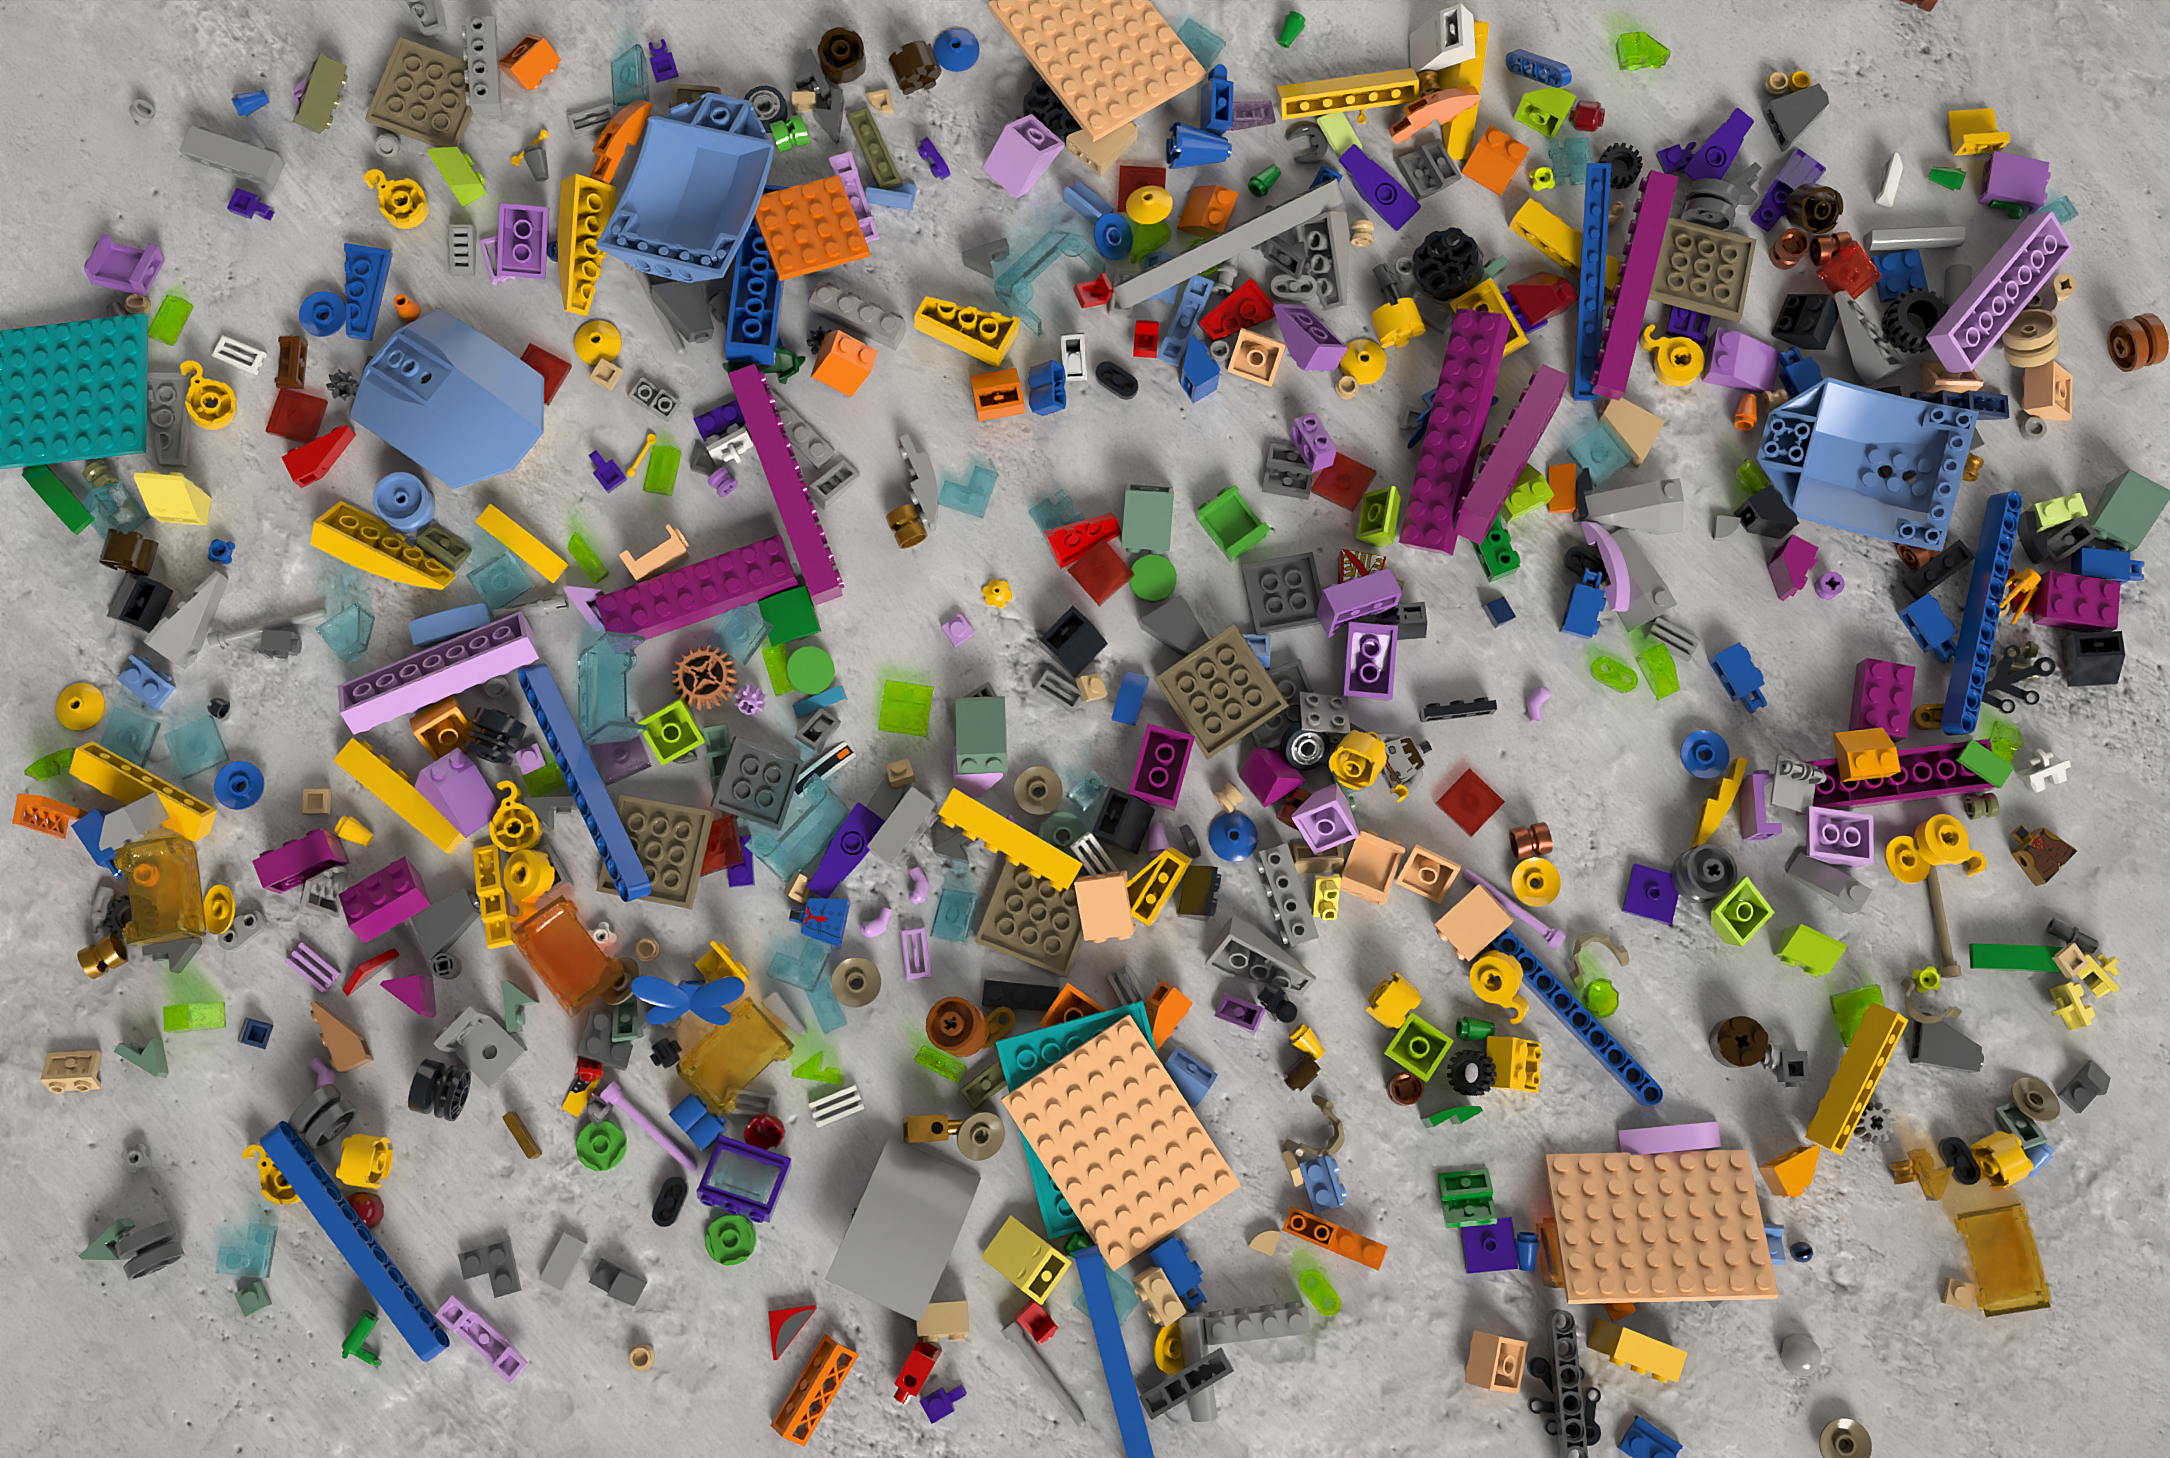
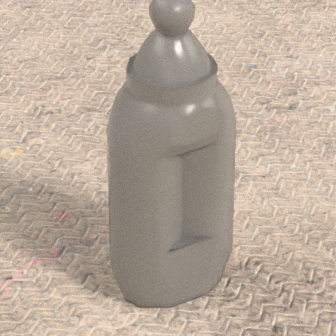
[90,886,116,934]

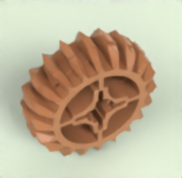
[671,645,738,710]

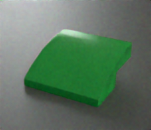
[758,586,821,648]
[1421,1106,1483,1128]
[1438,1169,1498,1228]

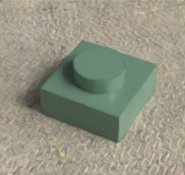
[234,1281,272,1317]

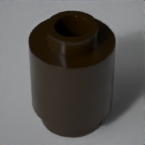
[1283,1055,1321,1092]

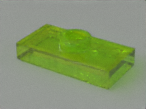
[761,643,797,697]
[522,761,567,797]

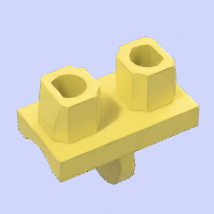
[1311,874,1341,920]
[2076,951,2120,998]
[2049,982,2095,1031]

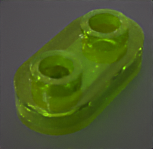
[1590,656,1638,693]
[1298,1269,1341,1317]

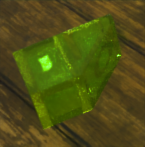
[1616,31,1671,71]

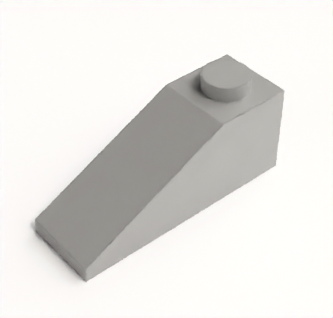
[1786,852,1872,914]

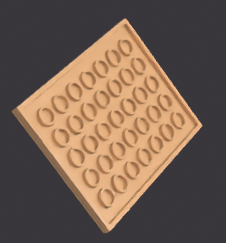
[988,0,1207,142]
[1001,1014,1241,1271]
[1544,1150,1779,1304]

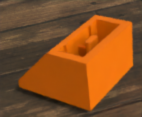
[970,368,1025,422]

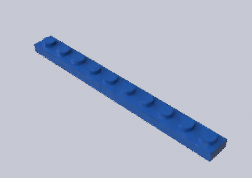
[1573,163,1611,402]

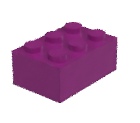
[2033,570,2121,633]
[1848,658,1915,743]
[1128,723,1195,811]
[252,829,350,894]
[338,856,431,944]

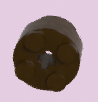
[817,27,866,84]
[888,41,942,95]
[1786,183,1844,234]
[99,528,159,577]
[1709,1016,1769,1068]

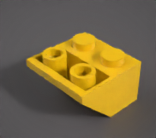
[1486,1036,1542,1093]

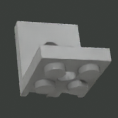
[433,1006,527,1088]

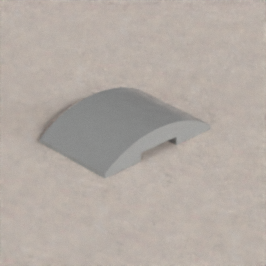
[825,1137,981,1322]

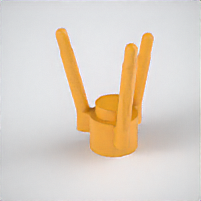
[1999,567,2041,624]

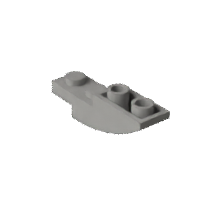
[898,433,939,531]

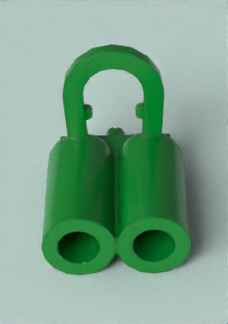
[341,1310,382,1367]

